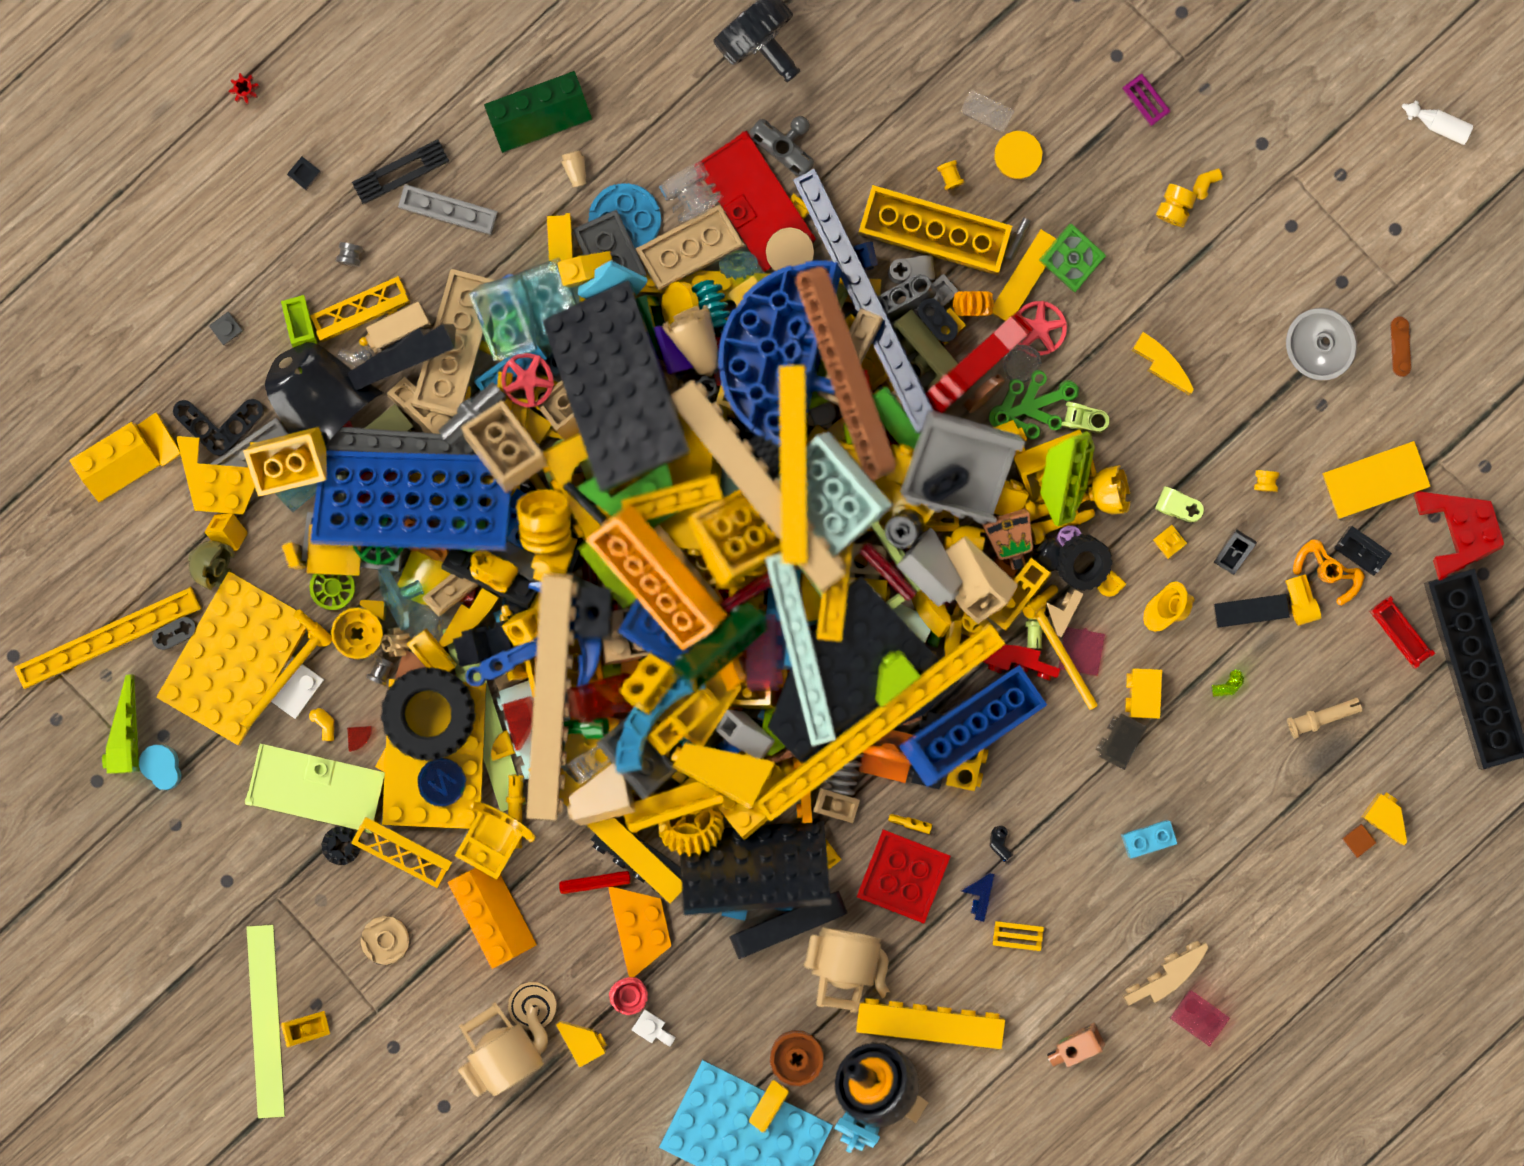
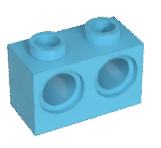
[1121,820,1177,858]

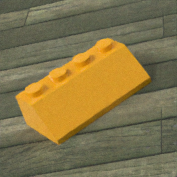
[448,868,537,969]

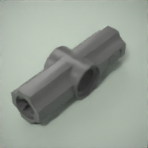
[438,381,507,447]

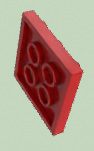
[856,829,951,924]

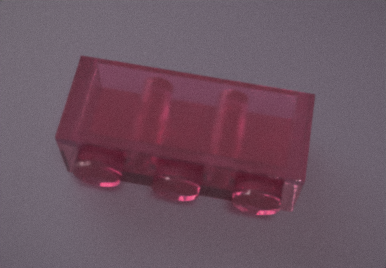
[746,614,783,692]

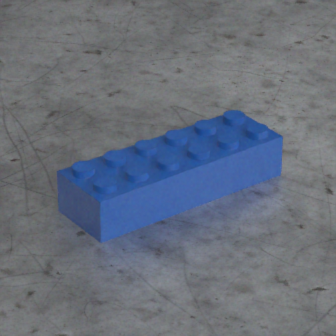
[900,665,1047,787]

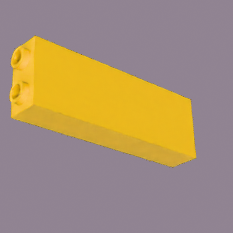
[660,403,729,556]

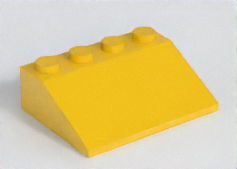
[689,489,782,588]

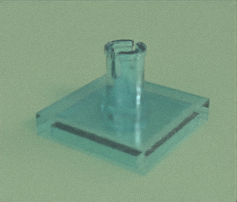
[378,565,424,631]

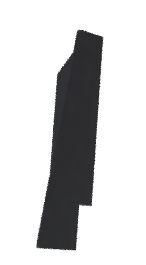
[347,324,456,390]

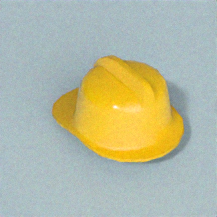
[1143,581,1195,632]

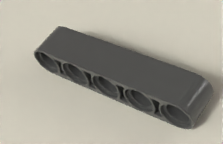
[843,274,936,323]

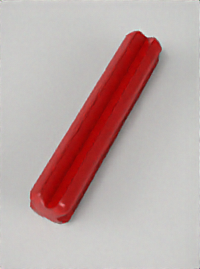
[559,871,631,894]

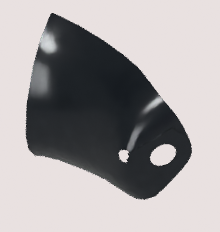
[265,342,384,446]

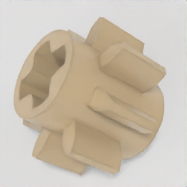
[381,627,411,657]

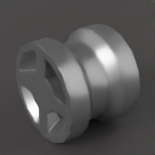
[336,242,363,267]

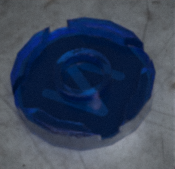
[417,758,466,806]

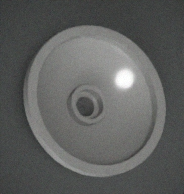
[1286,308,1357,380]

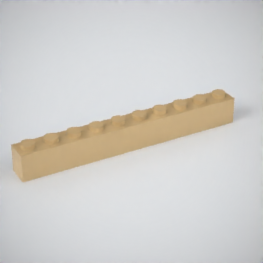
[671,381,846,593]
[527,573,577,820]

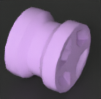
[1057,526,1081,546]

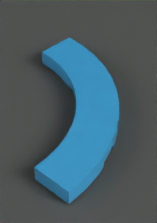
[616,676,706,774]

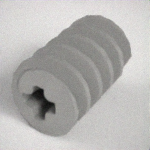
[826,752,864,795]

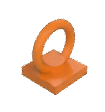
[858,730,915,783]

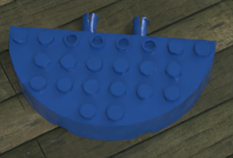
[718,261,842,451]

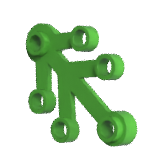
[989,370,1079,439]

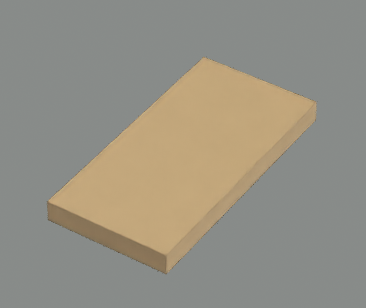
[635,204,744,292]

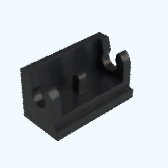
[1334,526,1392,576]

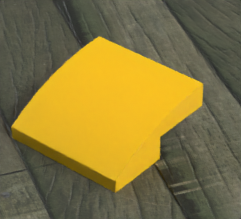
[307,524,361,576]
[394,551,451,607]

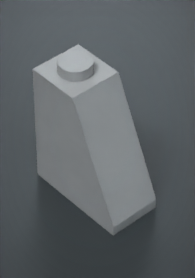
[897,528,962,607]

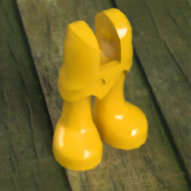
[1023,493,1095,545]

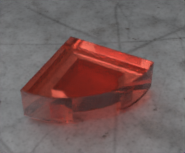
[347,726,372,752]

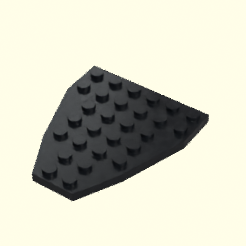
[768,575,959,763]

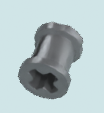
[366,655,396,686]

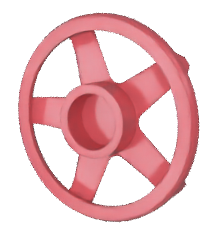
[1018,301,1067,355]
[501,353,554,407]

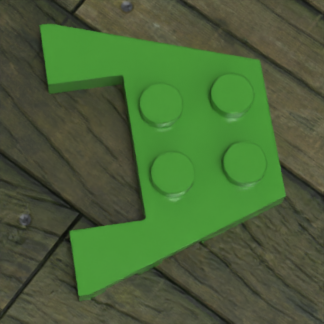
[578,464,679,528]

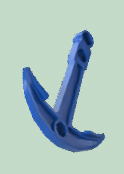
[465,582,602,691]

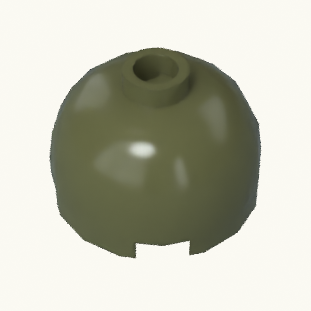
[188,541,235,590]

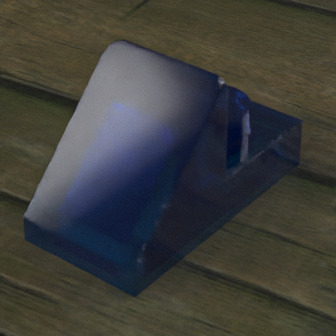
[960,872,995,922]

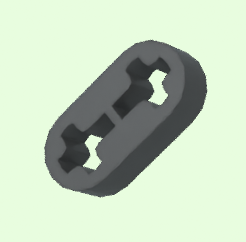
[152,617,197,650]

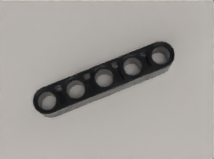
[729,891,848,959]

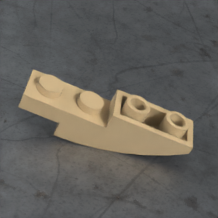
[387,377,451,434]
[1122,940,1208,1005]

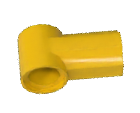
[1285,574,1321,626]

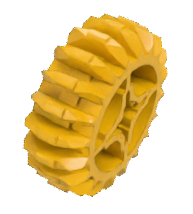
[658,805,724,857]

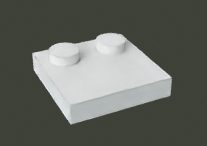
[271,656,324,719]

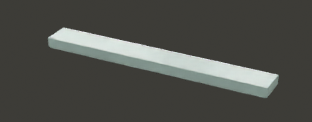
[765,553,836,746]

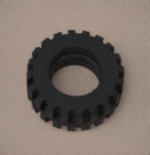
[380,667,476,760]

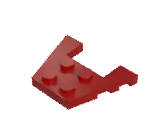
[1414,491,1504,580]

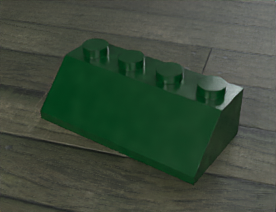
[484,71,593,153]
[673,602,768,693]

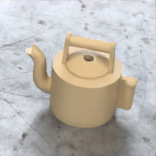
[804,927,890,1013]
[458,1002,548,1097]

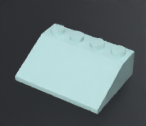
[776,432,893,558]

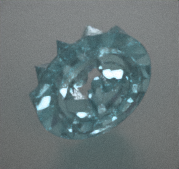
[719,251,758,280]

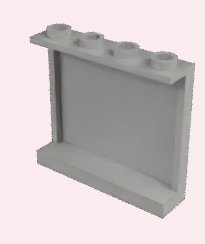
[900,410,1025,524]

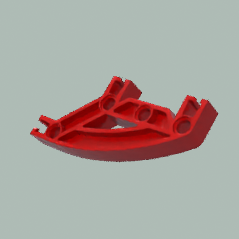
[885,311,1034,448]

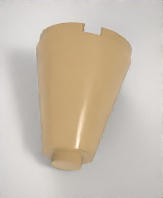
[663,305,719,376]

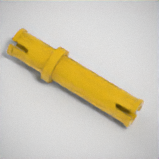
[506,774,525,849]

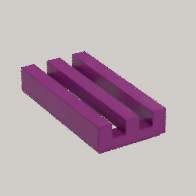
[1122,73,1171,127]

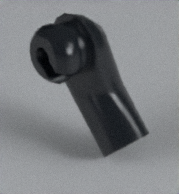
[989,825,1013,862]

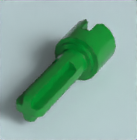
[564,715,609,739]

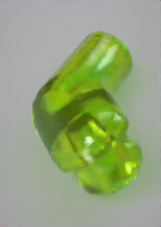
[1211,670,1244,697]

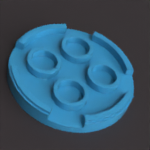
[589,183,661,249]

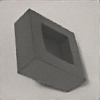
[209,312,244,346]

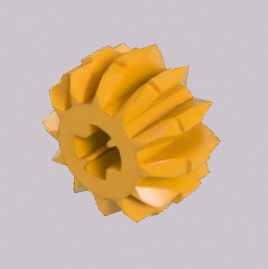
[953,291,994,316]

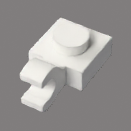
[632,1009,676,1047]

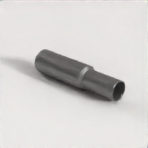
[1003,218,1031,261]

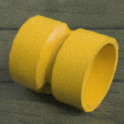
[1155,184,1197,228]

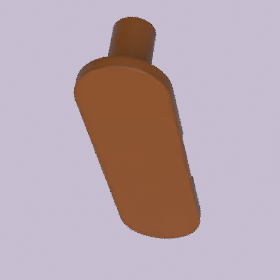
[1391,316,1411,377]

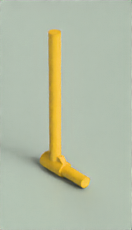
[1023,585,1098,710]
[240,609,332,730]

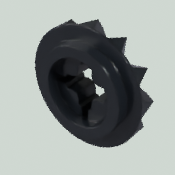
[321,826,360,865]

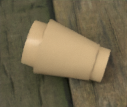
[561,150,587,187]

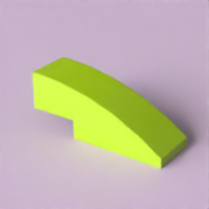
[281,295,319,374]

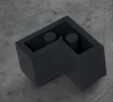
[453,620,519,667]

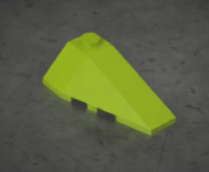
[102,674,140,773]

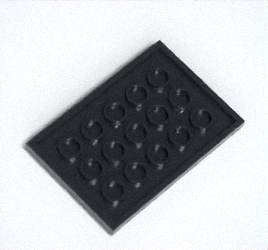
[680,821,831,916]

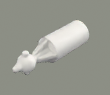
[1402,101,1473,145]

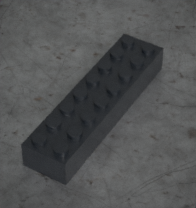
[1424,569,1524,770]

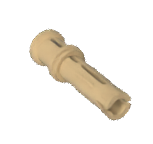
[1287,697,1362,739]

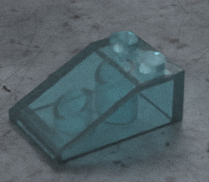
[511,257,577,347]
[469,274,538,361]

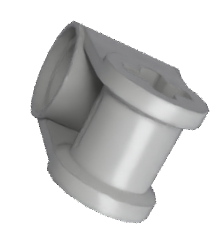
[888,255,935,284]

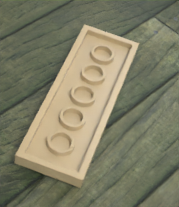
[412,269,498,416]

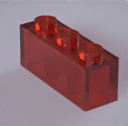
[568,672,642,723]

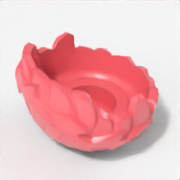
[609,977,648,1015]

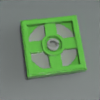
[1039,223,1106,292]

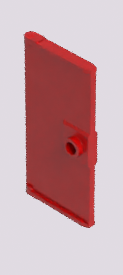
[695,131,816,273]

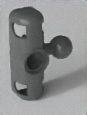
[749,116,814,177]

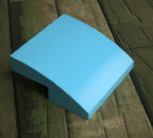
[578,261,647,299]

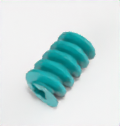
[691,280,731,334]

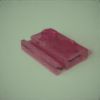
[1169,989,1230,1047]

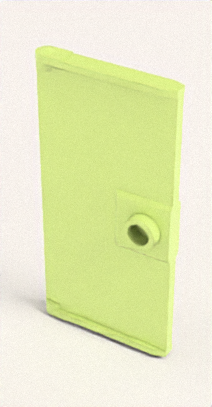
[245,743,385,834]

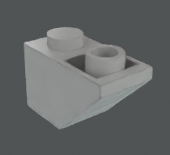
[715,709,775,759]

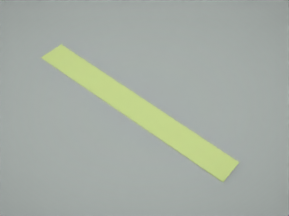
[442,629,526,811]
[247,925,285,1118]

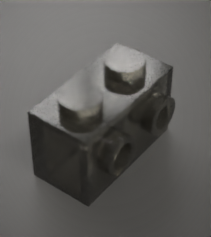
[1096,713,1147,770]

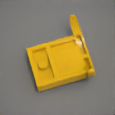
[455,801,535,880]

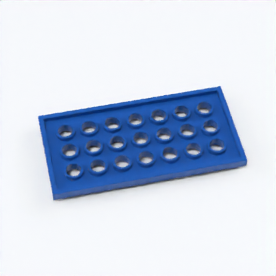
[310,451,512,551]

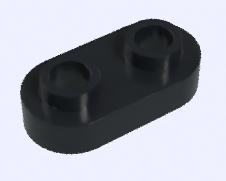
[918,298,958,342]
[922,464,969,503]

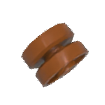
[770,1030,823,1086]

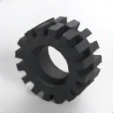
[747,431,781,477]

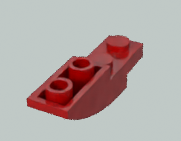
[978,644,1060,681]

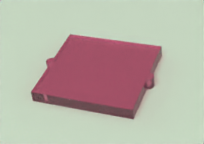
[1058,627,1105,676]

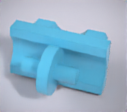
[834,1113,880,1153]

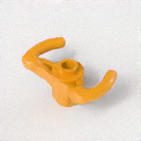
[1293,539,1365,605]

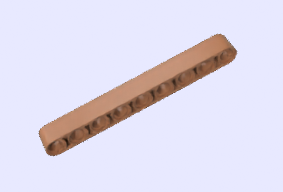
[796,267,896,480]

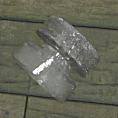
[658,161,723,223]

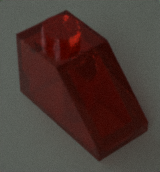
[502,696,534,751]

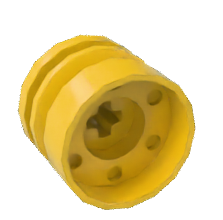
[517,490,572,553]
[331,608,383,660]

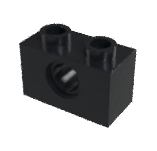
[575,587,614,640]

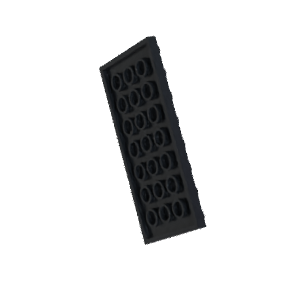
[542,280,691,493]

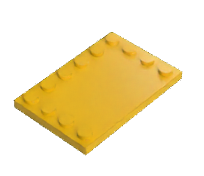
[382,679,487,829]

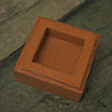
[1341,824,1376,858]

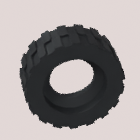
[1057,534,1113,591]

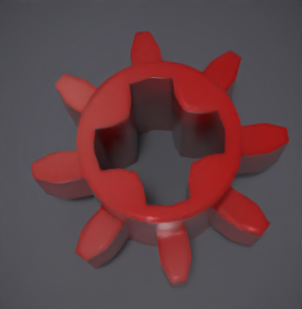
[229,73,260,104]

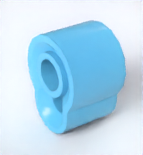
[139,744,182,790]

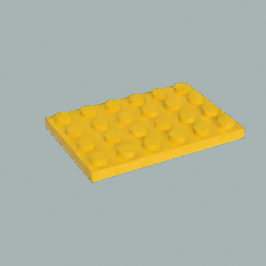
[156,571,313,746]

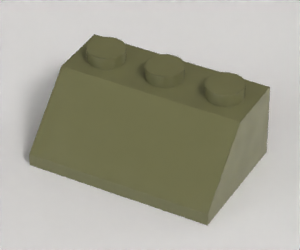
[892,309,958,393]

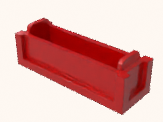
[1369,596,1436,669]

